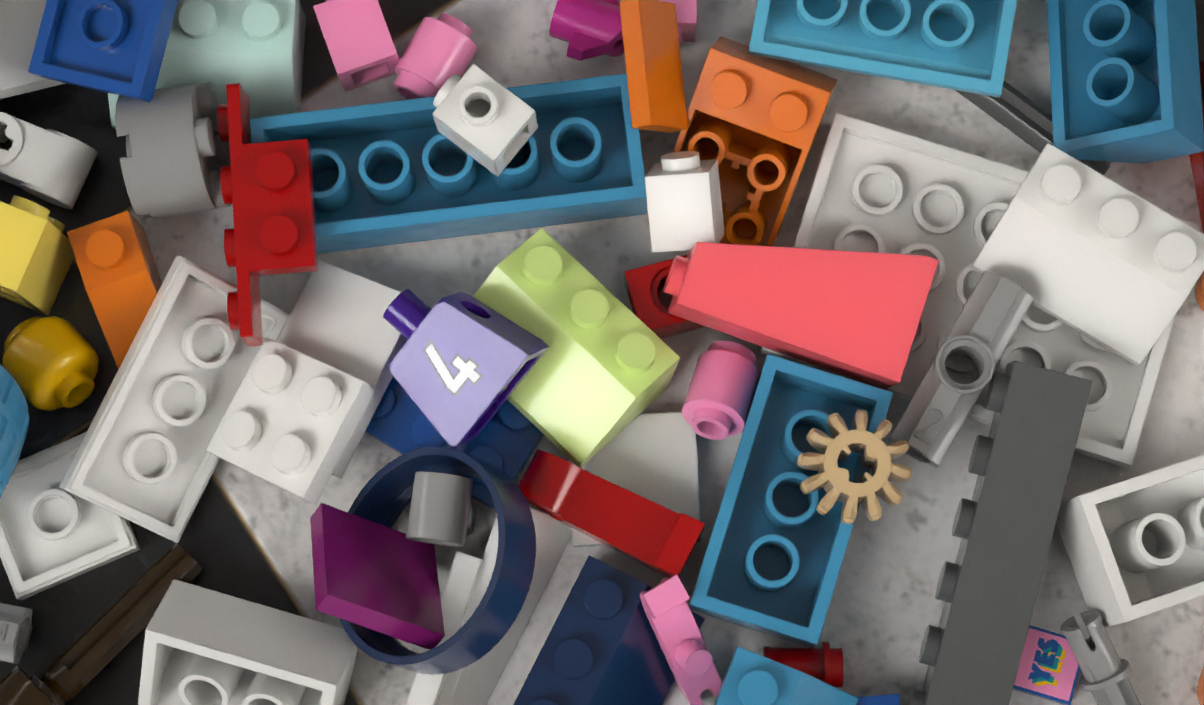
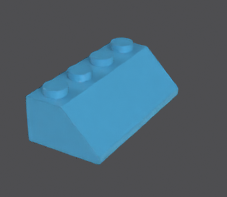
[1047,0,1204,164]

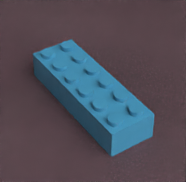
[250,74,647,254]

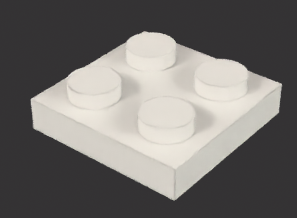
[206,337,376,505]

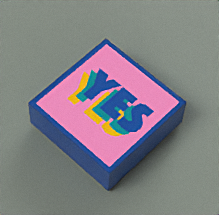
[1013,625,1080,705]

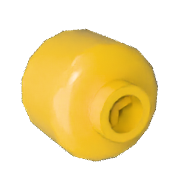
[2,316,99,411]

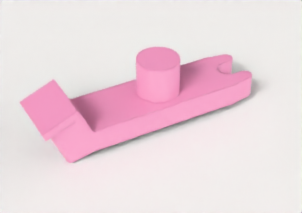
[640,574,722,705]

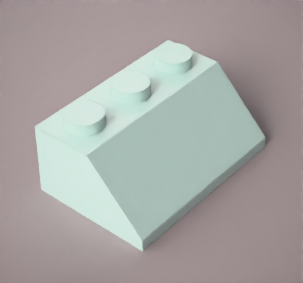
[108,0,306,133]

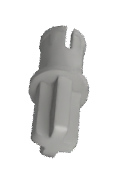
[1060,610,1141,705]

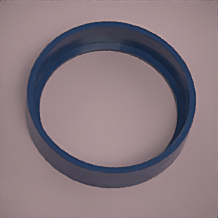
[339,446,536,675]

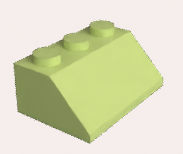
[473,228,680,468]

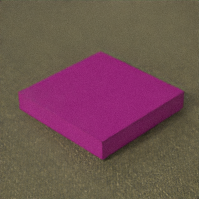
[310,503,445,650]

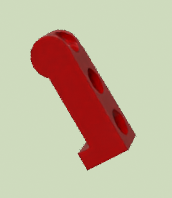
[518,449,705,578]

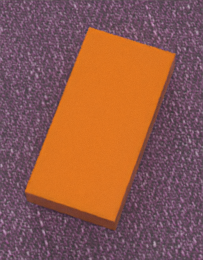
[620,0,688,133]

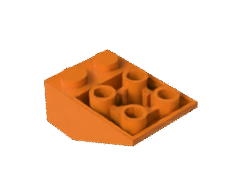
[648,36,837,246]

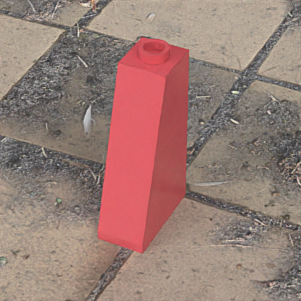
[663,242,939,390]

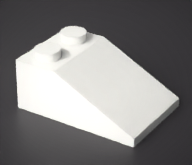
[1056,455,1204,627]

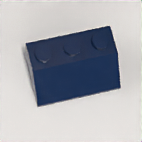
[513,555,705,705]

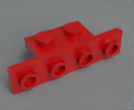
[217,83,318,347]

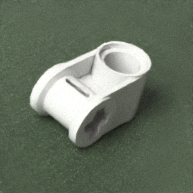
[0,112,98,210]

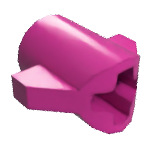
[549,0,624,61]

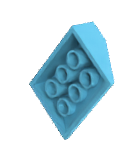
[748,0,1017,98]

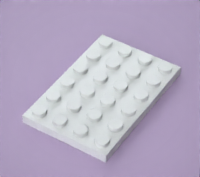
[760,113,1201,468]

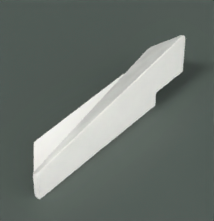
[406,507,572,705]

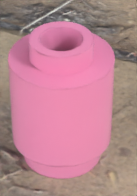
[392,13,478,100]
[682,341,759,440]

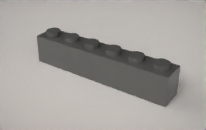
[906,361,1093,705]

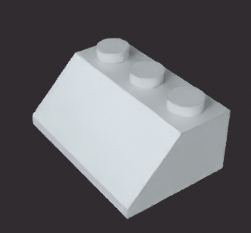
[971,143,1204,366]
[138,579,357,705]

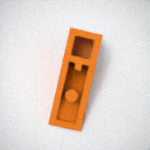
[67,211,162,370]

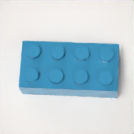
[689,354,893,648]

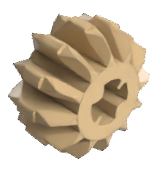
[797,410,912,525]

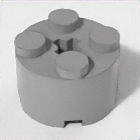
[115,82,230,219]

